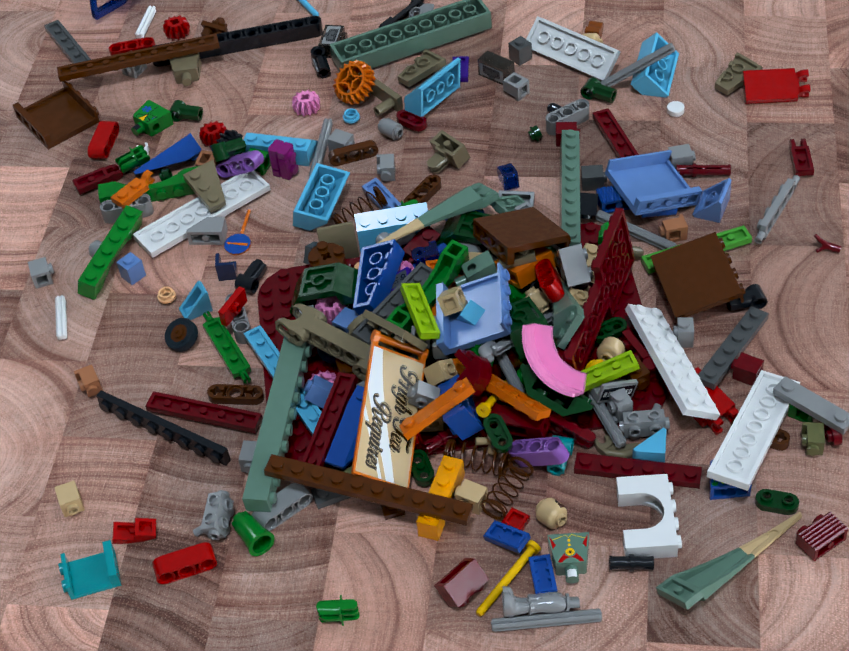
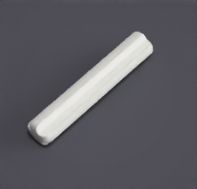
[135,6,156,39]
[55,295,67,340]

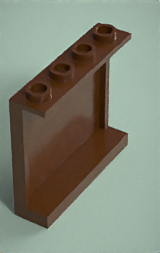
[12,81,100,150]
[473,207,571,265]
[650,232,746,323]

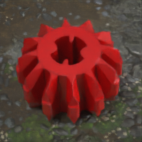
[163,15,190,41]
[199,121,227,148]

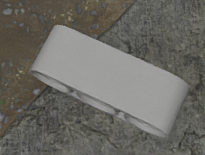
[546,99,589,135]
[100,194,154,224]
[225,293,251,345]
[252,483,313,531]

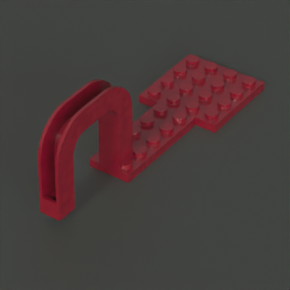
[472,208,635,439]

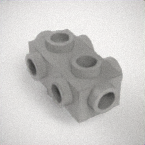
[619,403,670,440]
[193,490,234,540]

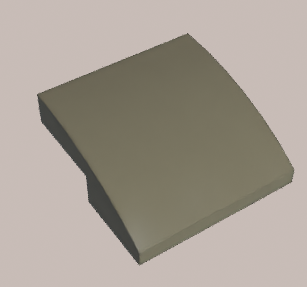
[316,221,359,259]

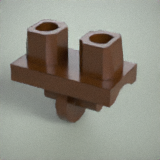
[201,17,228,36]

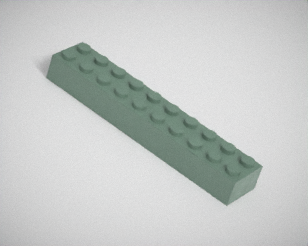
[329,0,492,72]

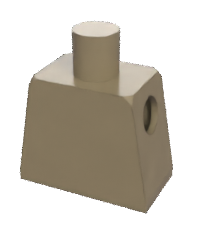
[169,53,202,86]

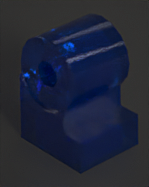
[497,163,520,191]
[411,240,440,267]

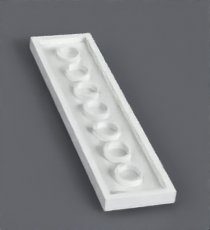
[133,171,271,258]
[625,304,720,420]
[707,370,800,491]

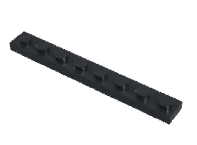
[96,390,231,466]

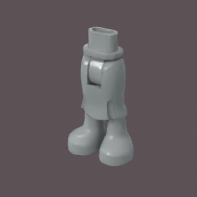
[502,586,580,617]

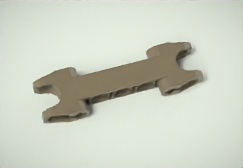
[275,304,394,381]

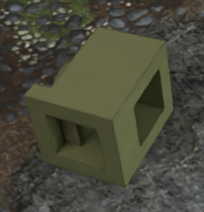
[800,422,825,456]

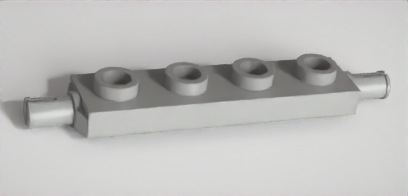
[754,175,800,244]

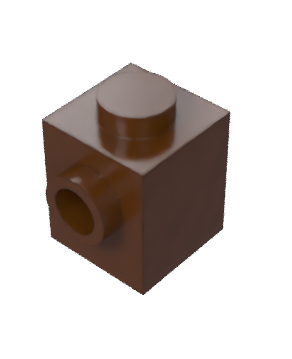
[620,357,650,392]

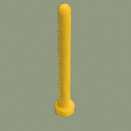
[476,379,508,418]
[476,540,541,617]

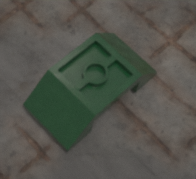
[436,211,493,254]
[289,262,358,314]
[508,296,557,362]
[520,363,594,416]

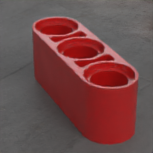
[109,37,156,55]
[88,121,119,159]
[534,258,565,303]
[152,542,217,584]

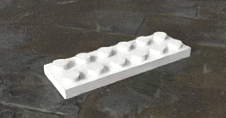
[526,16,621,81]

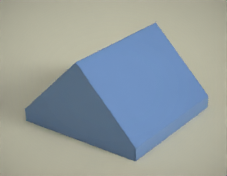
[692,178,732,223]

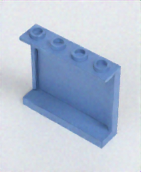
[605,150,702,216]
[436,262,512,356]

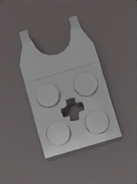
[556,244,593,290]

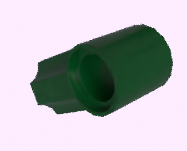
[580,77,617,103]
[169,100,203,122]
[210,138,246,162]

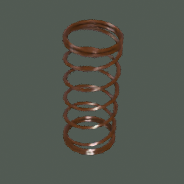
[331,186,388,224]
[443,438,510,478]
[481,456,534,520]

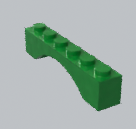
[98,166,199,204]
[78,205,143,300]
[386,239,469,337]

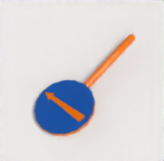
[224,209,251,255]

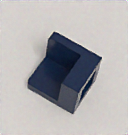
[215,253,237,281]

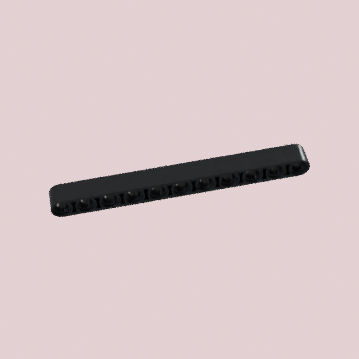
[153,16,323,67]

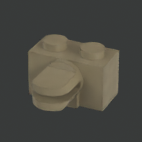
[427,130,471,174]

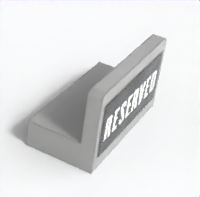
[589,379,638,404]

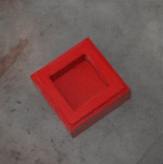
[501,507,530,531]

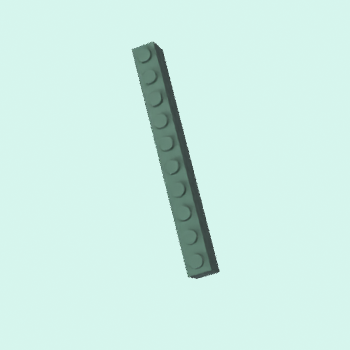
[559,130,581,249]
[242,337,312,512]

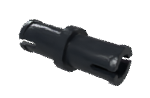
[609,554,654,572]

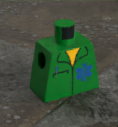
[131,100,174,136]

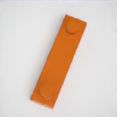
[399,377,475,440]

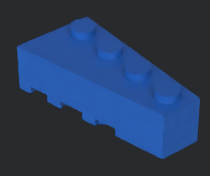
[353,239,405,315]

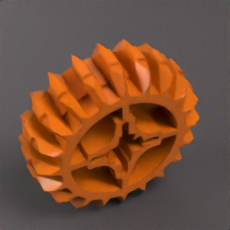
[333,60,376,105]

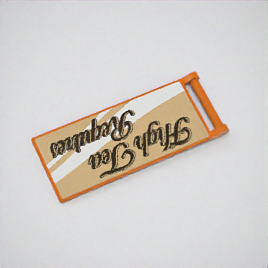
[351,329,429,488]

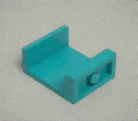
[58,540,122,600]

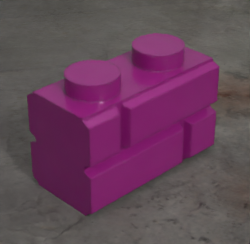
[268,139,299,180]

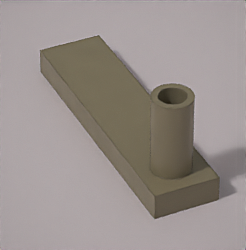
[359,72,403,116]

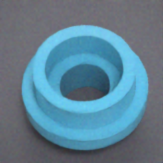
[343,108,360,124]

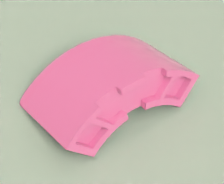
[522,323,587,397]

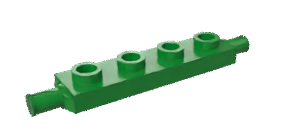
[203,311,251,384]

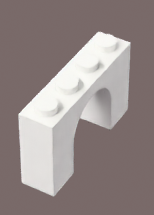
[616,474,682,559]

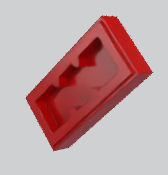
[218,286,248,327]

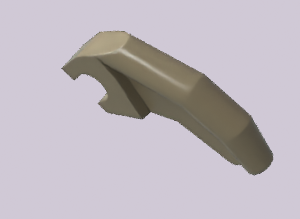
[594,435,639,458]

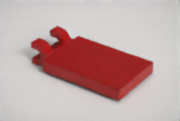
[742,68,811,104]
[666,367,739,435]

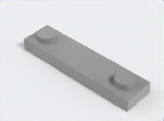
[773,376,849,435]

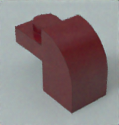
[454,349,492,396]

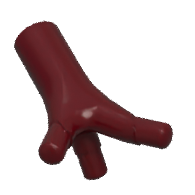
[814,234,842,253]

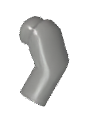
[478,340,496,363]

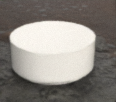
[667,101,685,117]

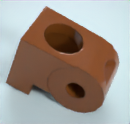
[585,21,604,38]

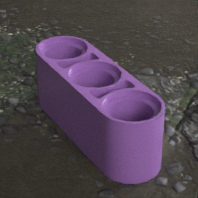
[216,150,264,178]
[508,437,570,467]

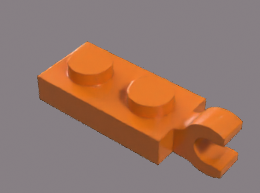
[111,170,155,209]

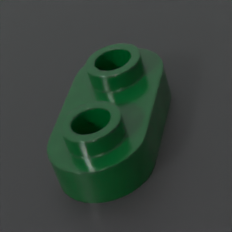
[595,317,627,344]
[483,413,513,453]
[411,449,435,486]
[755,489,799,515]

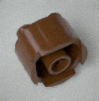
[308,241,347,267]

